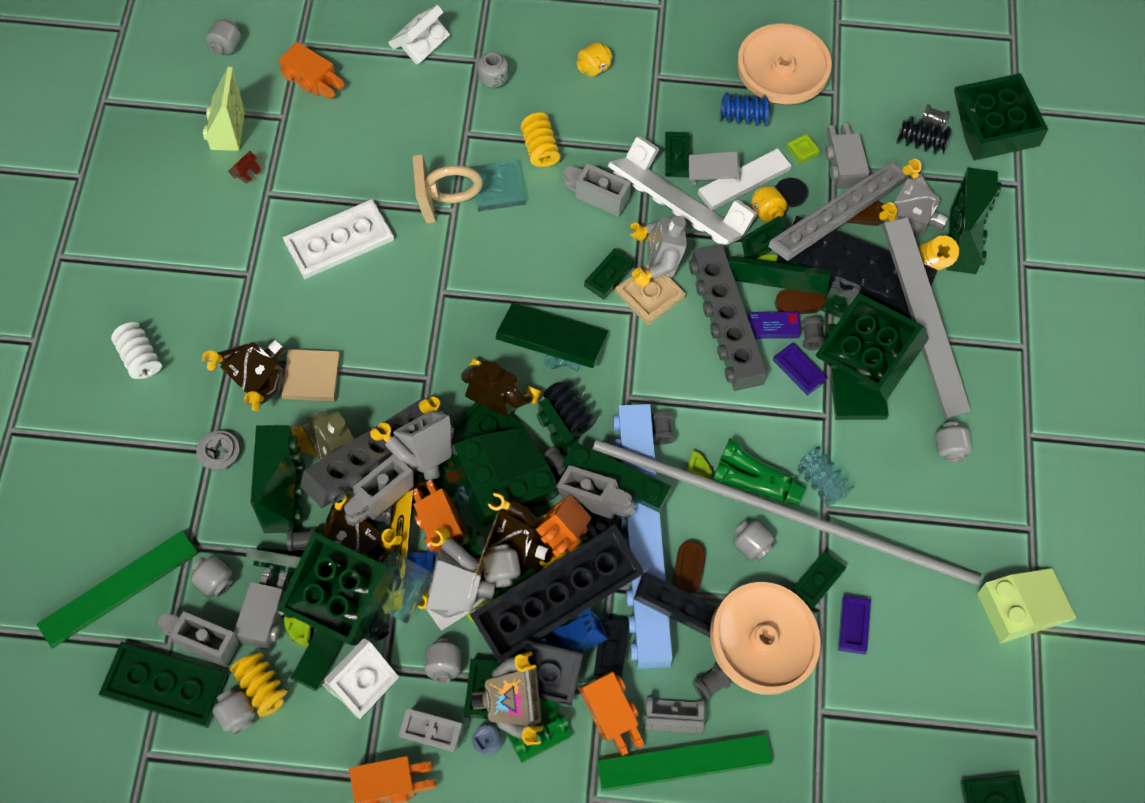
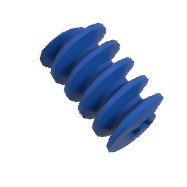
[720,92,770,126]

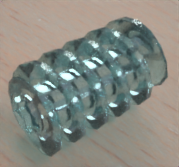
[797,446,854,506]

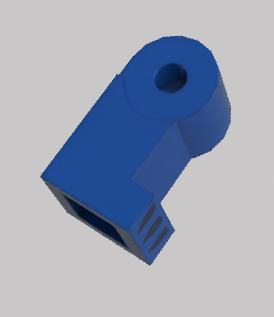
[550,608,607,651]

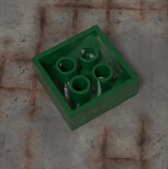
[954,73,1048,160]
[946,167,1001,274]
[816,293,929,401]
[250,425,305,533]
[451,427,558,527]
[277,532,396,645]

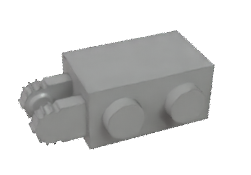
[825,124,869,189]
[563,163,631,217]
[344,454,413,526]
[557,465,636,519]
[234,568,289,650]
[157,611,240,668]

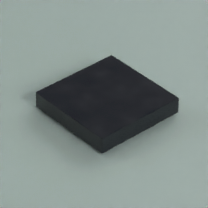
[524,637,584,706]

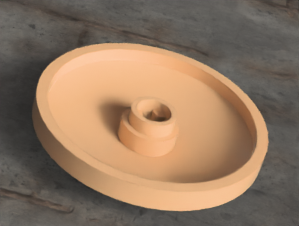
[737,24,832,104]
[710,582,821,695]

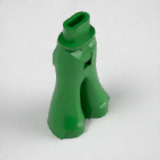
[712,438,806,506]

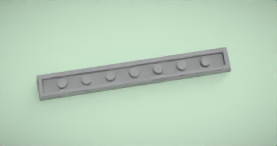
[768,161,910,261]
[882,217,971,419]

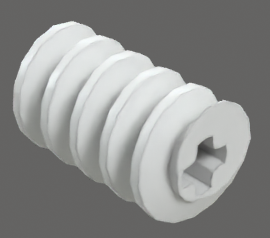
[111,322,162,379]

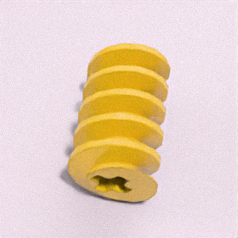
[520,112,560,168]
[918,235,959,271]
[229,652,287,717]

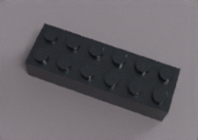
[777,216,937,320]
[470,524,645,663]

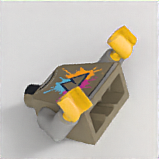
[472,651,542,745]

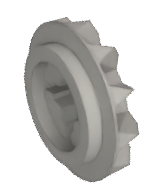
[196,431,240,472]

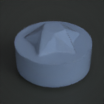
[472,724,503,755]

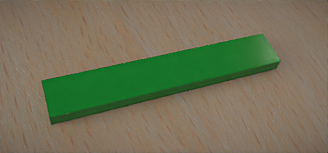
[36,531,198,649]
[597,734,773,792]

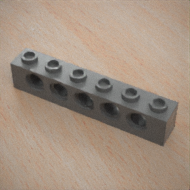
[689,244,767,391]
[300,397,426,508]

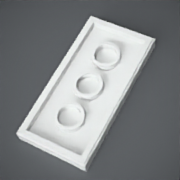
[283,199,394,279]

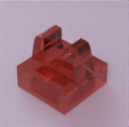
[228,151,261,183]

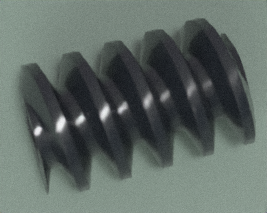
[896,116,951,155]
[543,381,596,439]

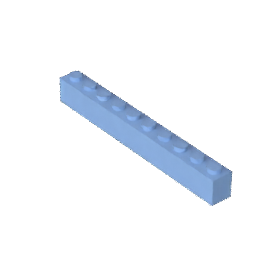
[613,404,672,669]

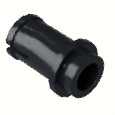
[368,612,389,641]

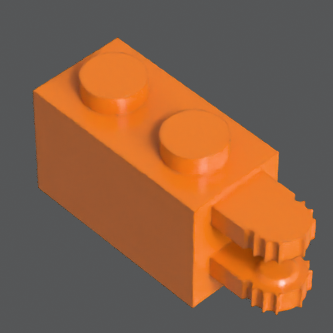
[278,42,345,99]
[411,479,468,553]
[536,494,592,556]
[578,672,644,757]
[349,756,437,803]

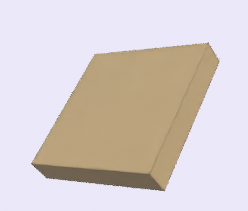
[615,264,686,326]
[282,349,340,402]

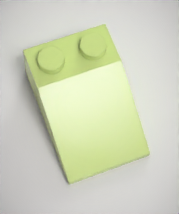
[203,67,245,151]
[977,568,1076,644]

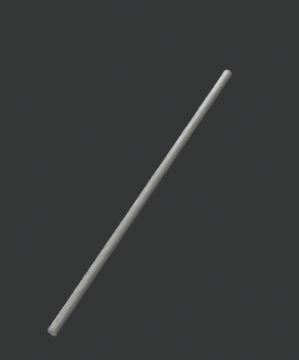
[593,439,981,586]

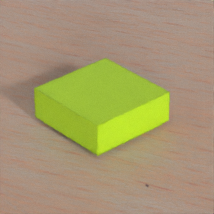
[786,133,820,165]

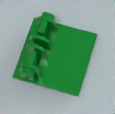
[505,698,572,763]

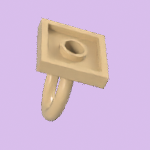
[412,154,483,224]

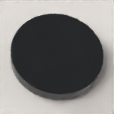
[775,178,807,207]

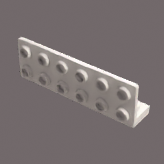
[608,136,758,245]

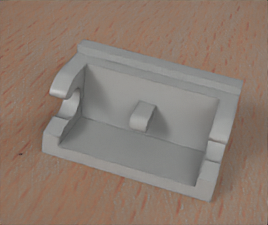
[689,151,740,185]
[644,697,704,734]
[398,708,465,752]

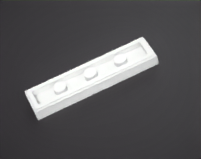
[698,148,792,211]

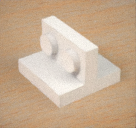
[388,5,450,64]
[322,638,399,719]

